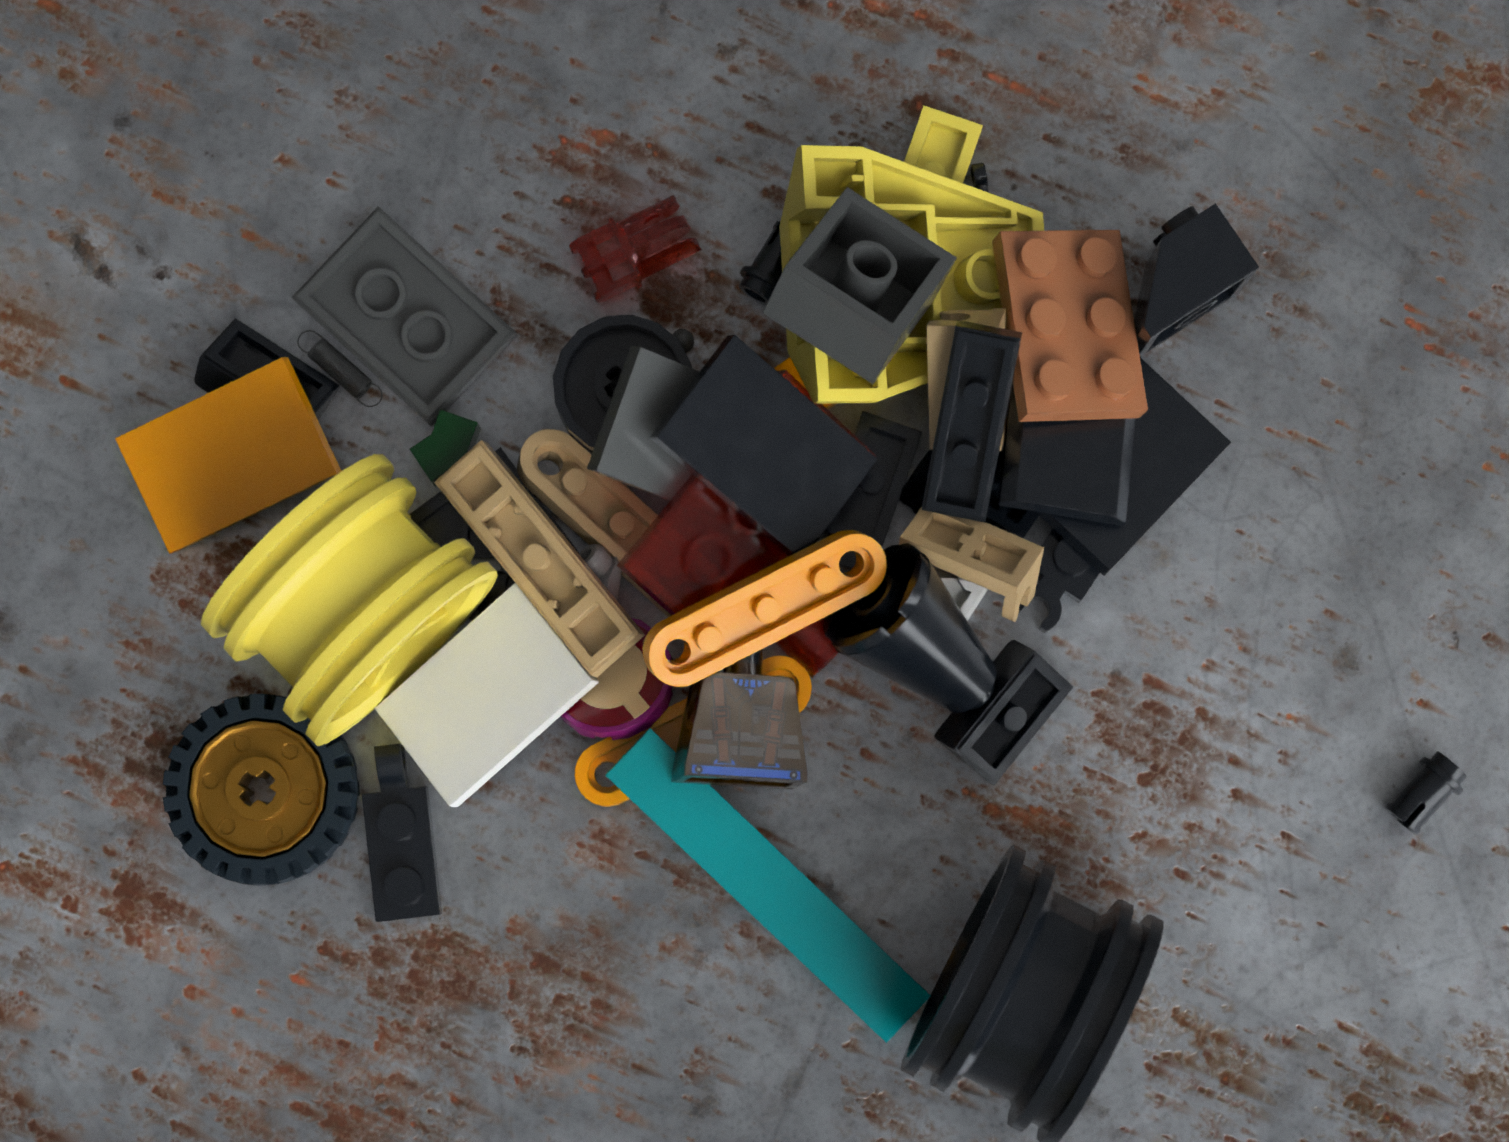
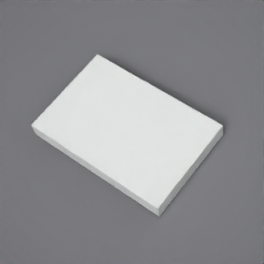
[374,583,599,807]

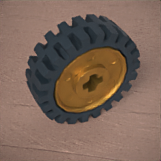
[163,694,360,886]

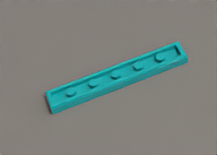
[605,728,931,1043]

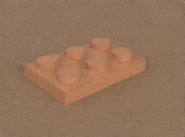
[992,230,1148,422]

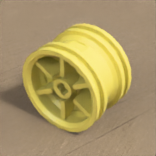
[200,454,498,746]

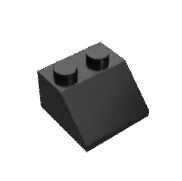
[1134,203,1259,357]

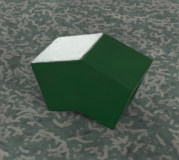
[410,409,481,487]

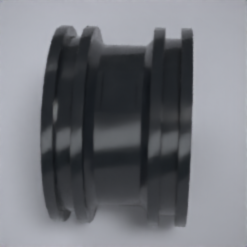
[900,845,1164,1142]

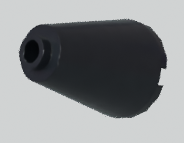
[823,543,997,713]

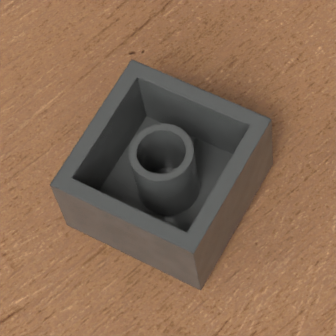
[763,187,957,384]

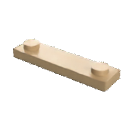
[434,440,645,677]

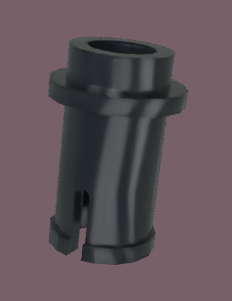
[739,221,782,305]
[1385,751,1467,835]

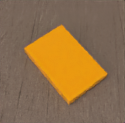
[115,357,342,554]

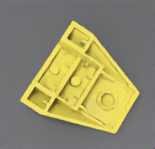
[779,145,1044,404]

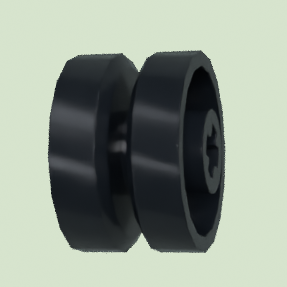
[553,314,692,455]

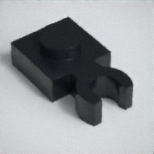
[1018,528,1100,633]

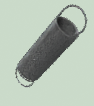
[297,330,383,407]

